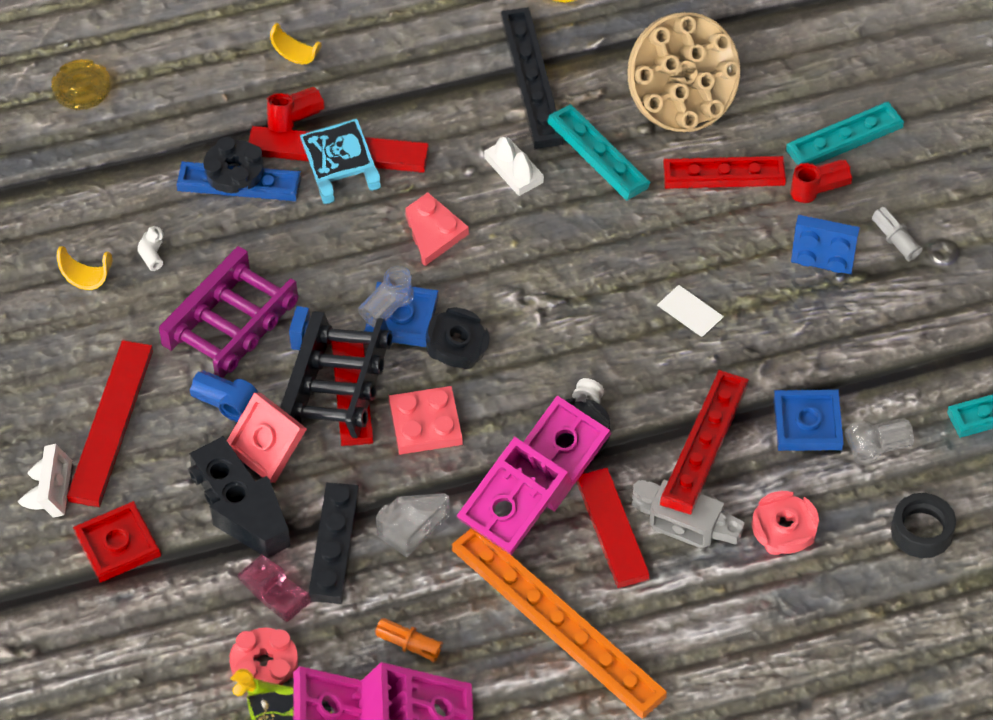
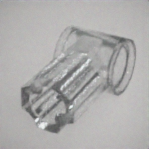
[358,266,414,327]
[844,418,914,464]

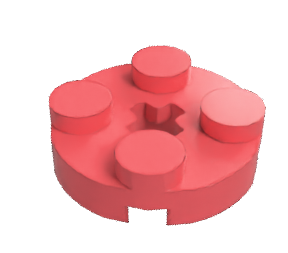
[752,491,819,555]
[229,628,298,685]

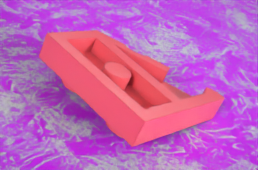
[405,192,469,266]

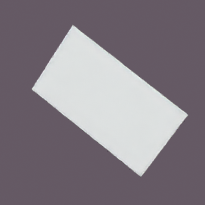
[657,285,724,337]

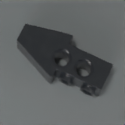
[188,436,290,558]

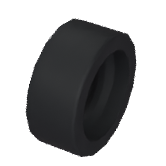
[891,493,956,558]

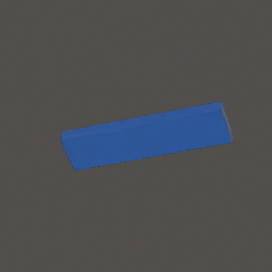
[176,161,301,201]

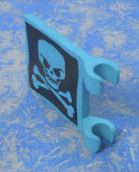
[300,119,381,204]

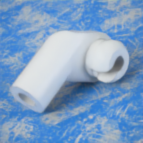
[138,226,164,271]

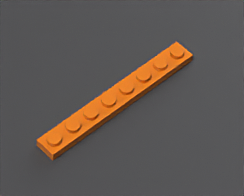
[452,528,667,719]

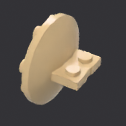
[628,12,740,132]

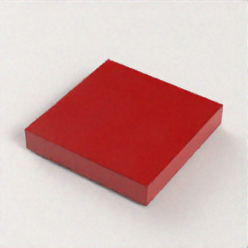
[73,501,161,583]

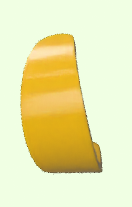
[270,23,322,64]
[57,246,113,290]

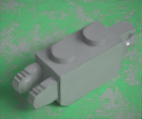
[632,479,745,549]

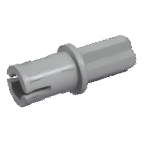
[872,207,923,261]

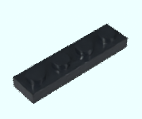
[308,482,359,604]

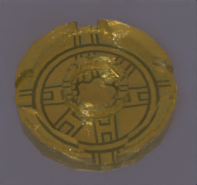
[52,59,110,110]

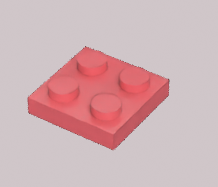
[389,386,463,455]
[227,393,307,483]

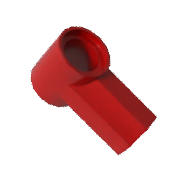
[267,87,324,132]
[790,160,853,203]

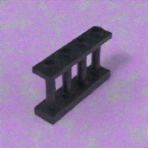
[280,311,393,438]

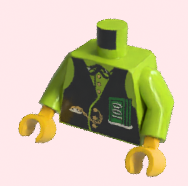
[231,669,332,720]

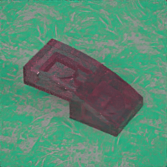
[238,554,311,622]

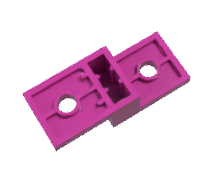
[457,395,611,555]
[293,662,473,720]

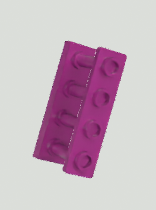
[159,246,298,378]

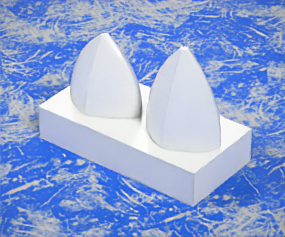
[484,137,544,196]
[18,444,72,518]

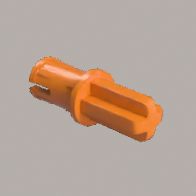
[375,618,443,662]

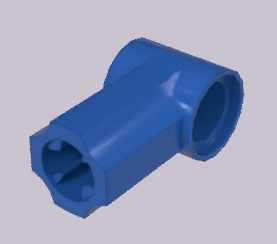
[190,370,258,422]

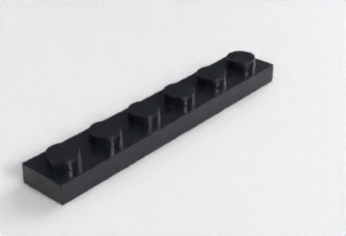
[501,7,564,149]

